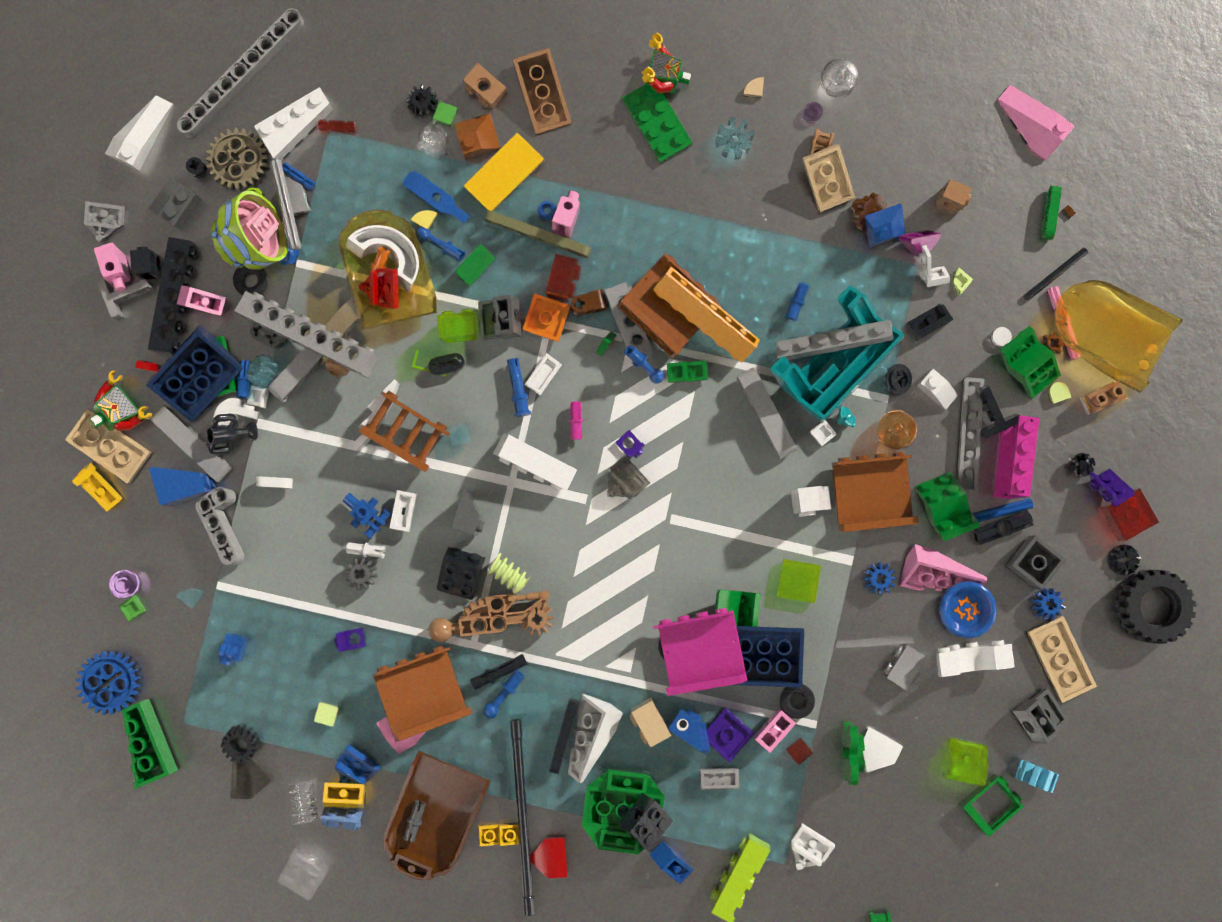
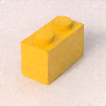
[323,783,365,808]

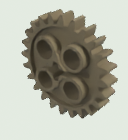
[205,128,269,190]

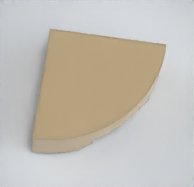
[743,77,764,98]

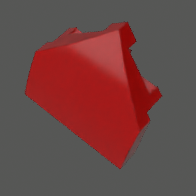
[358,268,399,309]
[530,836,568,878]

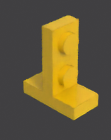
[72,461,122,511]

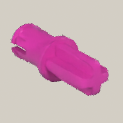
[568,401,584,440]

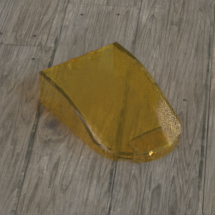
[339,210,437,330]
[1054,280,1183,393]

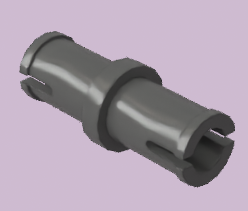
[403,800,426,842]

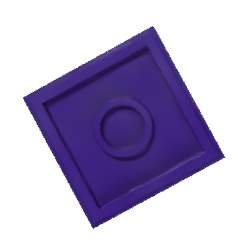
[706,707,755,763]

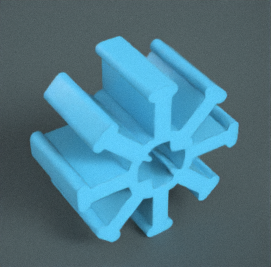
[1014,760,1059,793]

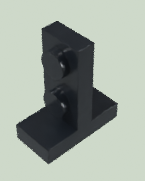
[978,385,1019,438]

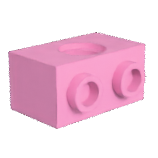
[177,285,226,316]

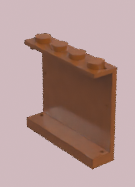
[616,253,721,359]
[832,452,919,532]
[372,646,472,742]

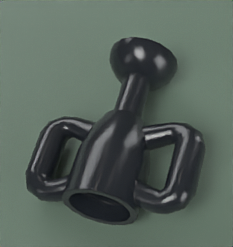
[206,413,258,455]

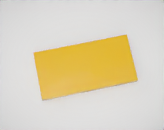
[464,133,545,211]

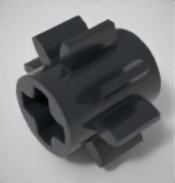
[1070,453,1096,477]

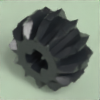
[406,84,438,118]

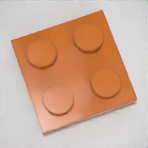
[522,293,571,342]

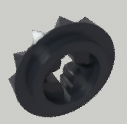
[884,364,912,394]
[1109,544,1141,575]

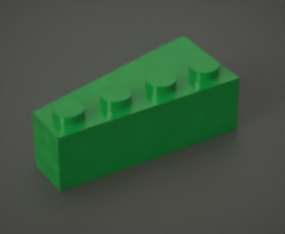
[122,699,178,790]

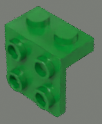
[714,589,761,626]

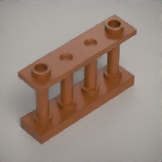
[357,390,450,473]

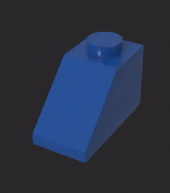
[650,841,694,884]

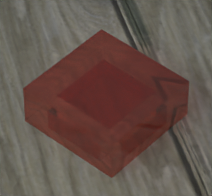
[785,737,813,765]

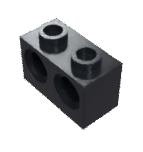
[130,246,162,280]

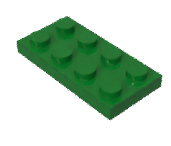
[622,84,693,163]

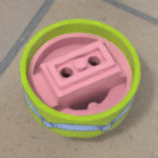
[211,191,289,270]

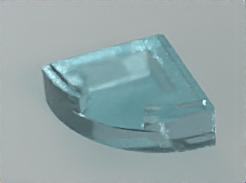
[177,589,205,608]

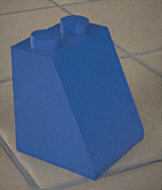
[149,467,216,507]

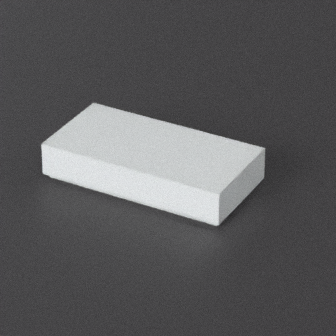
[524,353,562,396]

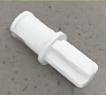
[346,542,386,558]

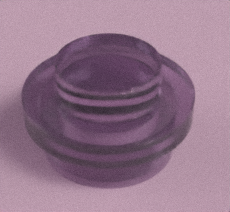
[804,102,823,121]

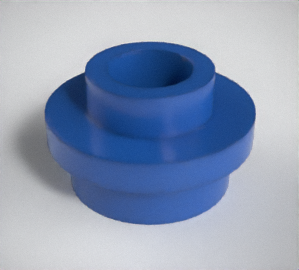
[538,201,557,220]

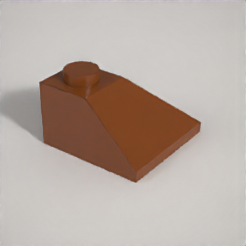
[454,113,501,160]

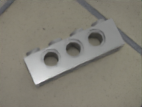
[604,282,655,364]

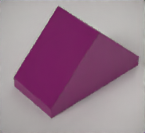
[899,230,941,257]

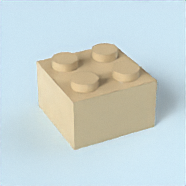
[630,697,671,747]

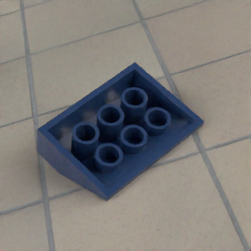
[146,325,243,423]
[734,626,804,688]

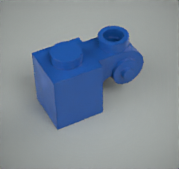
[218,633,249,665]

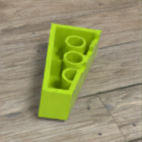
[710,833,770,922]

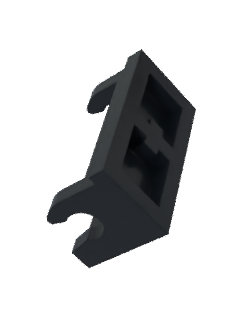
[907,304,954,341]

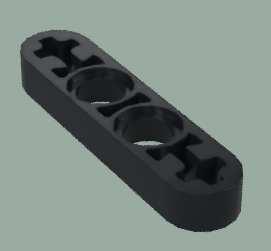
[549,698,579,774]

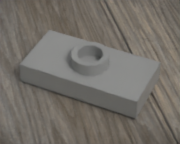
[699,768,739,790]

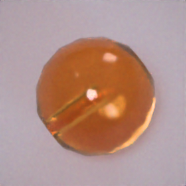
[877,410,917,449]

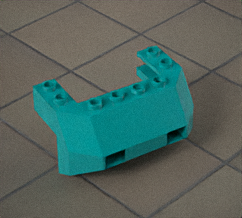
[770,285,905,423]

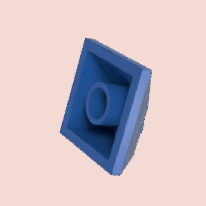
[865,203,905,248]

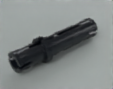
[470,654,528,690]

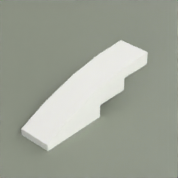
[351,379,400,452]

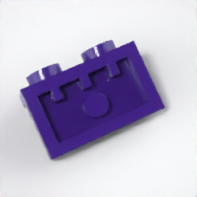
[1089,468,1135,507]

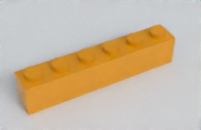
[653,267,760,363]

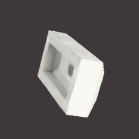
[390,490,417,532]

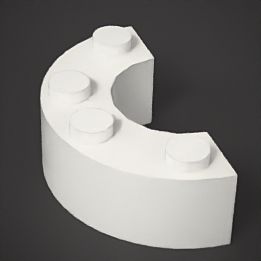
[346,225,419,293]
[935,640,1014,677]

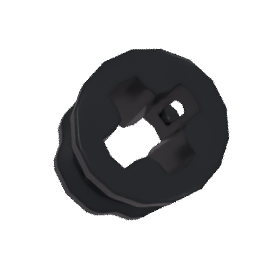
[186,157,208,179]

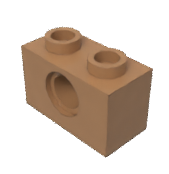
[463,63,507,110]
[935,179,972,214]

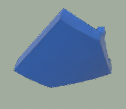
[335,745,380,784]

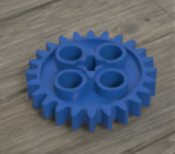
[76,651,141,715]

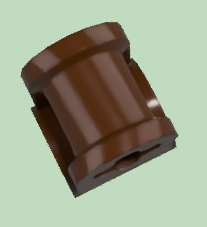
[571,289,608,316]

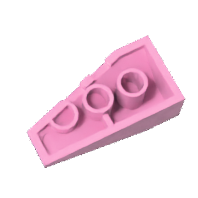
[998,85,1074,161]
[900,544,987,591]

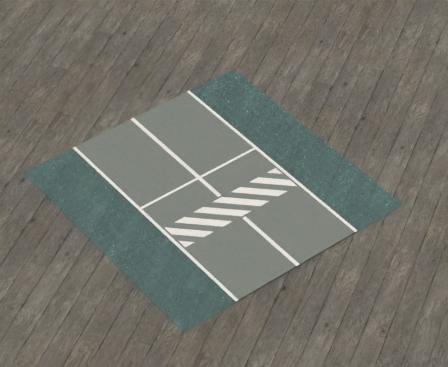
[184,131,917,863]

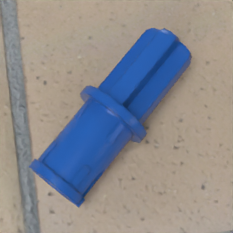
[785,283,809,321]
[236,360,252,399]

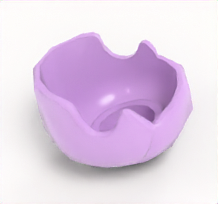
[108,570,140,599]

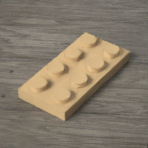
[65,409,152,484]
[1027,616,1097,703]

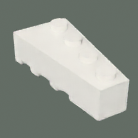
[254,87,333,161]
[493,434,577,491]

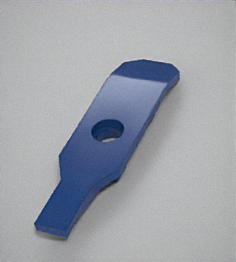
[403,171,470,224]

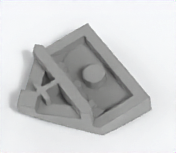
[270,176,311,218]
[83,201,125,242]

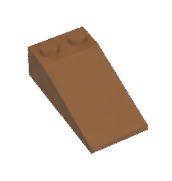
[512,48,572,134]

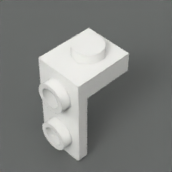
[919,245,950,287]

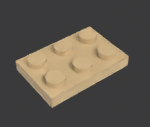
[802,144,855,212]

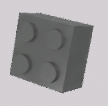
[1006,535,1066,590]

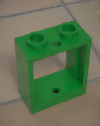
[959,774,1024,837]

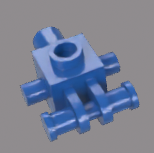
[342,493,391,539]

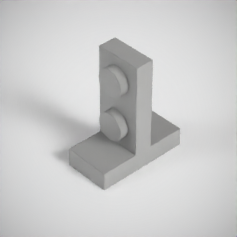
[97,279,154,321]

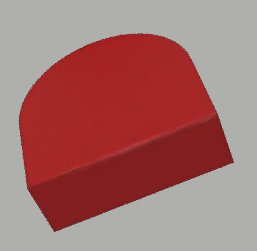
[135,360,158,371]

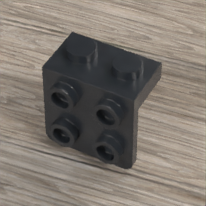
[437,547,486,600]

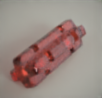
[318,119,356,133]

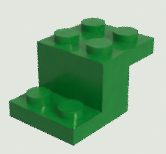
[1000,326,1061,399]
[915,472,980,541]

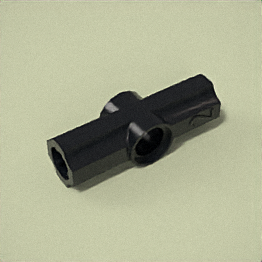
[973,510,1034,546]

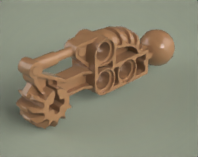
[428,590,554,642]

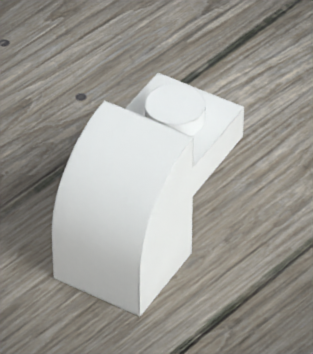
[213,398,259,429]

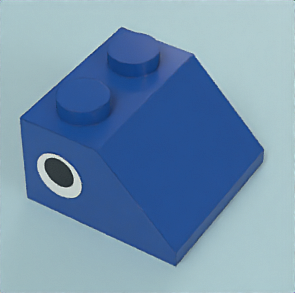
[668,709,710,754]

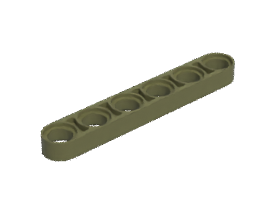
[483,210,592,258]

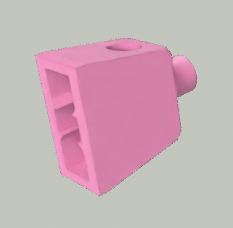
[552,191,580,239]
[94,242,131,292]

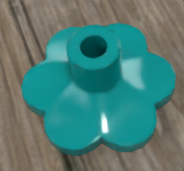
[837,406,856,428]

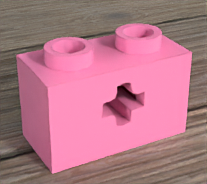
[753,708,796,753]

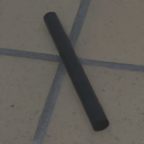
[1025,247,1088,300]

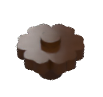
[851,192,887,232]

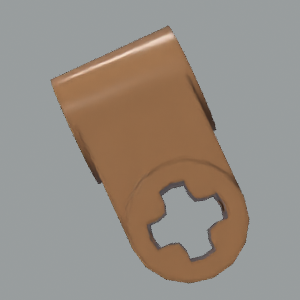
[809,128,835,155]

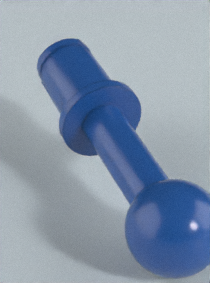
[415,227,465,262]
[624,345,664,384]
[483,670,525,719]

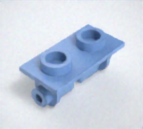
[320,807,363,831]

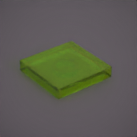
[776,559,821,603]

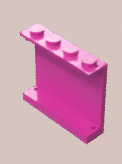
[992,415,1040,499]
[653,608,747,696]

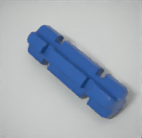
[282,162,315,190]

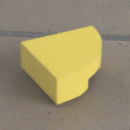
[411,210,438,229]

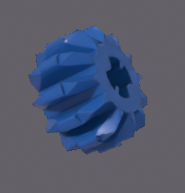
[863,562,897,595]
[1031,588,1066,620]

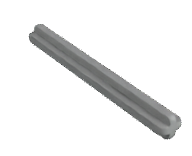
[270,159,301,250]

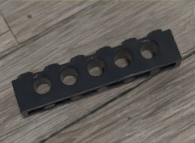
[148,237,197,355]

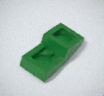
[667,361,708,383]

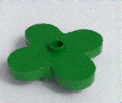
[841,721,865,786]

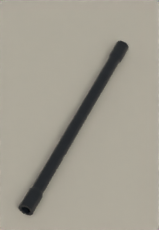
[510,719,535,916]

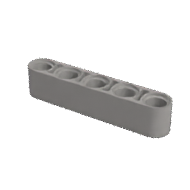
[736,367,797,459]
[151,405,232,483]

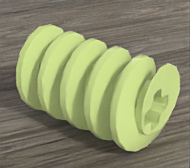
[488,553,531,594]

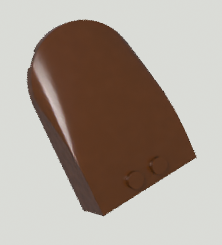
[383,751,491,880]

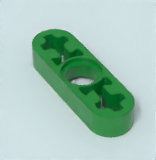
[1041,185,1062,240]

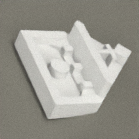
[863,727,903,773]
[791,823,835,870]

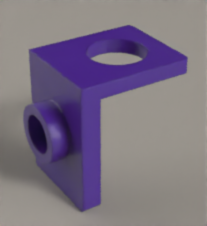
[615,430,645,459]
[334,628,366,652]

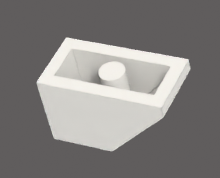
[916,369,958,410]

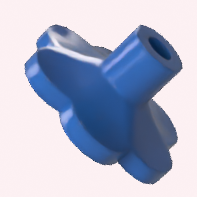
[280,246,300,265]

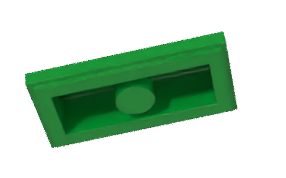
[455,244,496,286]

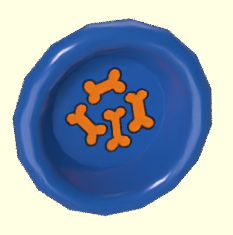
[939,581,997,639]

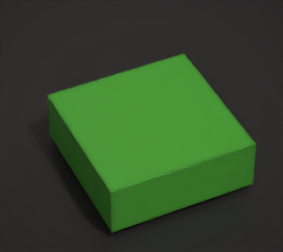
[433,101,458,126]
[118,595,146,622]

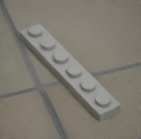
[777,320,893,360]
[957,377,984,493]

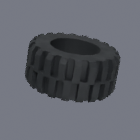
[1114,569,1197,644]

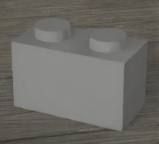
[883,644,927,691]

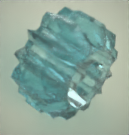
[246,354,279,388]

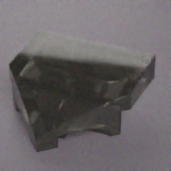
[607,455,650,499]
[230,759,271,799]

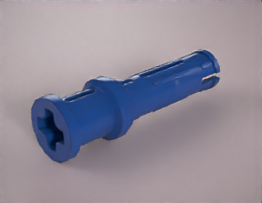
[507,358,531,417]

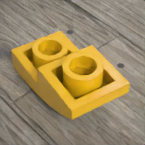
[478,824,519,846]

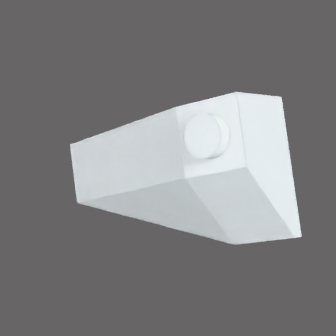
[105,96,174,171]
[568,694,623,783]

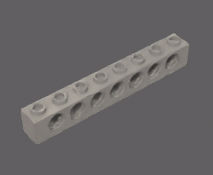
[235,291,379,379]

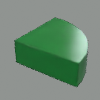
[596,331,617,357]

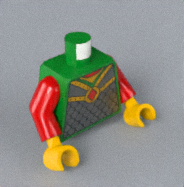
[642,33,691,94]
[89,370,152,431]

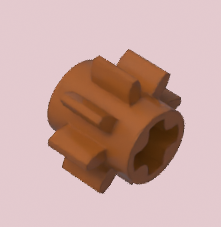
[1041,332,1065,354]

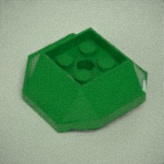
[582,769,665,855]

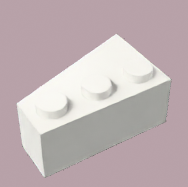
[791,486,832,517]

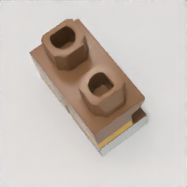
[1080,381,1127,415]

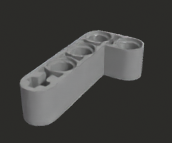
[195,487,244,566]

